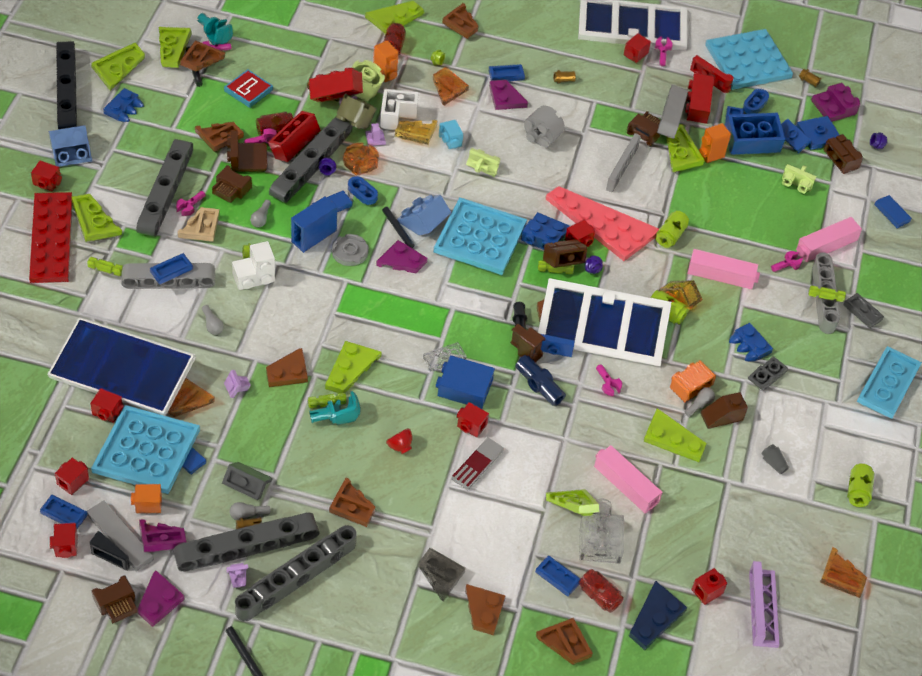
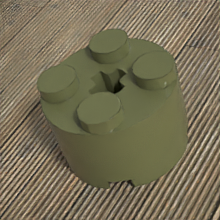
[336,94,377,130]

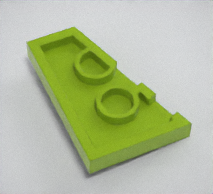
[365,1,424,35]
[159,27,192,68]
[91,42,145,91]
[72,194,122,242]
[325,341,382,393]
[643,408,706,462]
[546,489,599,516]

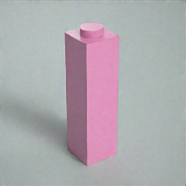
[796,217,862,262]
[687,249,760,289]
[594,445,662,514]

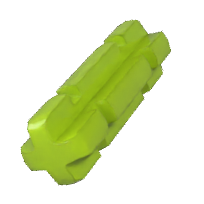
[87,257,123,276]
[538,260,574,274]
[808,285,846,302]
[308,393,347,408]

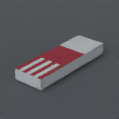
[451,437,504,491]

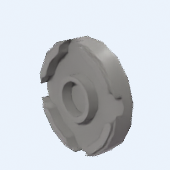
[332,234,369,266]

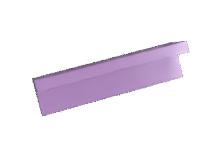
[749,561,779,648]

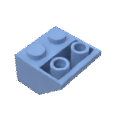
[48,125,92,167]
[397,195,452,235]

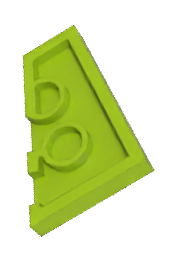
[666,124,704,172]

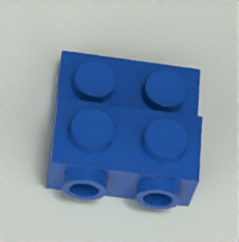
[521,212,570,250]

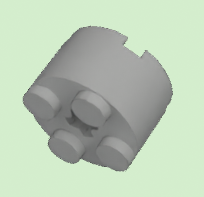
[524,105,565,147]

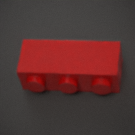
[309,67,363,103]
[685,73,714,124]
[268,111,321,162]

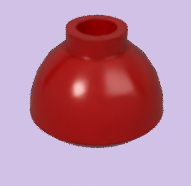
[386,428,413,454]

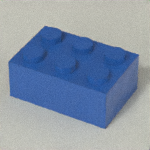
[725,113,785,155]

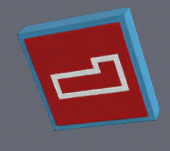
[224,69,273,108]

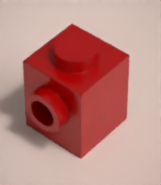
[624,33,651,63]
[31,160,62,192]
[565,219,595,247]
[90,388,124,423]
[456,402,489,438]
[54,457,89,495]
[50,523,78,558]
[691,568,728,605]

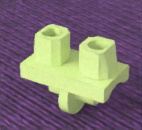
[466,148,500,177]
[782,164,817,194]

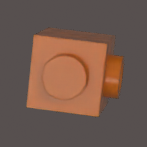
[131,484,162,513]

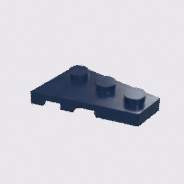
[629,580,687,650]

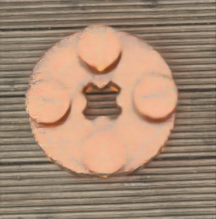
[343,143,379,175]

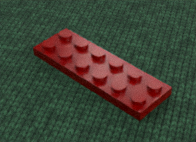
[29,192,73,283]

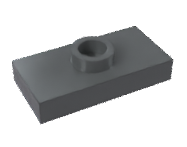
[843,293,884,328]

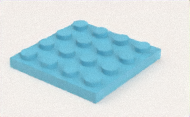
[705,29,793,90]
[433,197,527,275]
[91,405,200,494]

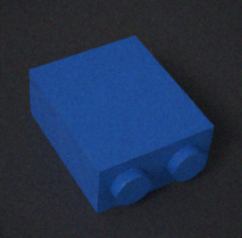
[291,196,338,253]
[436,355,495,409]

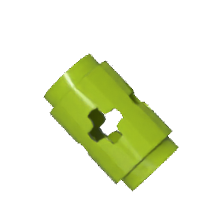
[656,211,689,248]
[649,290,689,325]
[847,464,875,507]

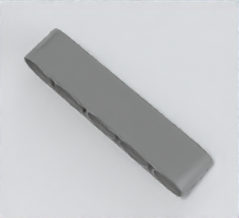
[657,84,688,139]
[812,252,840,334]
[121,263,215,289]

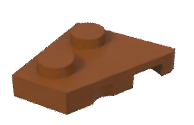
[536,618,593,665]

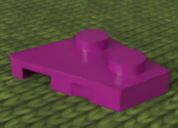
[489,80,528,110]
[376,240,427,273]
[139,519,187,552]
[137,571,185,627]

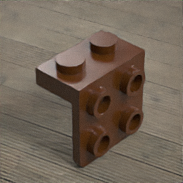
[227,131,267,172]

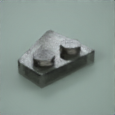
[418,548,466,602]

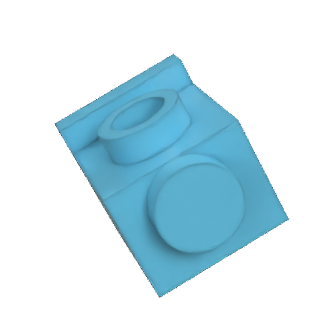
[439,120,463,149]

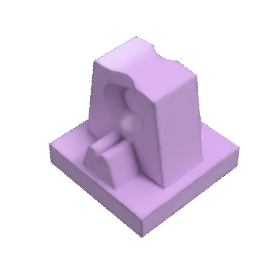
[365,123,386,146]
[224,370,251,398]
[226,563,248,588]

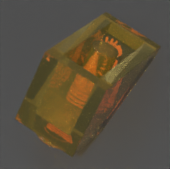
[659,280,703,310]

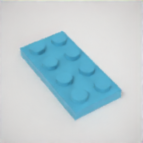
[857,346,922,419]

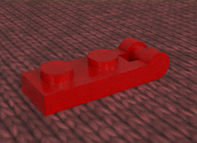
[690,55,734,93]

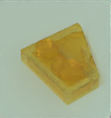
[395,120,437,145]

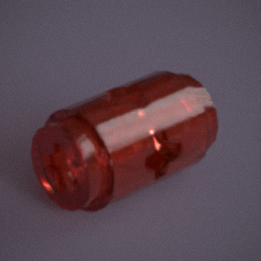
[383,23,406,56]
[256,111,293,136]
[579,569,624,613]

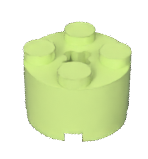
[352,60,385,102]

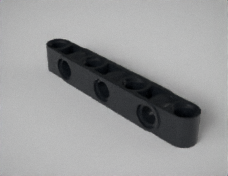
[56,41,77,130]

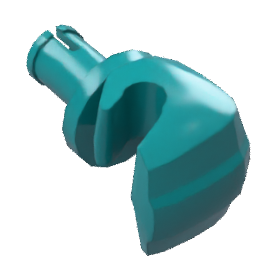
[197,13,233,45]
[309,391,361,425]

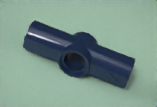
[515,355,566,406]

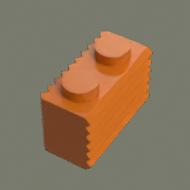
[373,41,399,83]
[699,123,731,163]
[670,360,716,403]

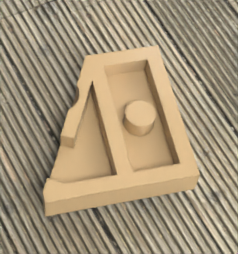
[178,207,220,242]

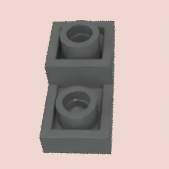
[748,356,788,390]

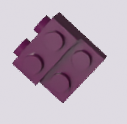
[811,82,860,122]

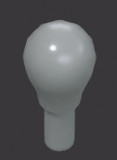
[250,200,271,227]
[202,305,224,335]
[685,387,715,417]
[230,502,270,520]

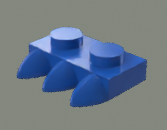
[103,88,144,122]
[729,323,773,362]

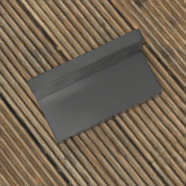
[222,462,273,500]

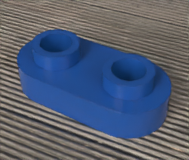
[743,89,769,114]
[348,176,378,205]

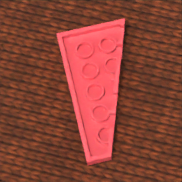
[546,186,659,261]

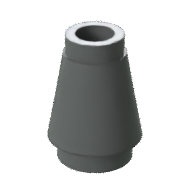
[761,444,789,474]

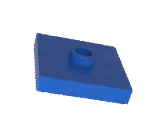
[796,116,839,150]

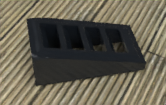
[90,531,130,571]

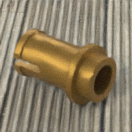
[799,69,822,87]
[553,70,576,84]
[236,517,262,529]

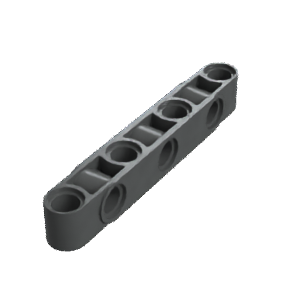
[269,117,353,203]
[136,139,193,237]
[173,512,320,572]
[235,525,357,621]

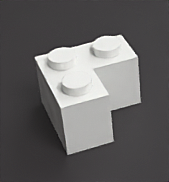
[380,89,419,130]
[232,241,275,290]

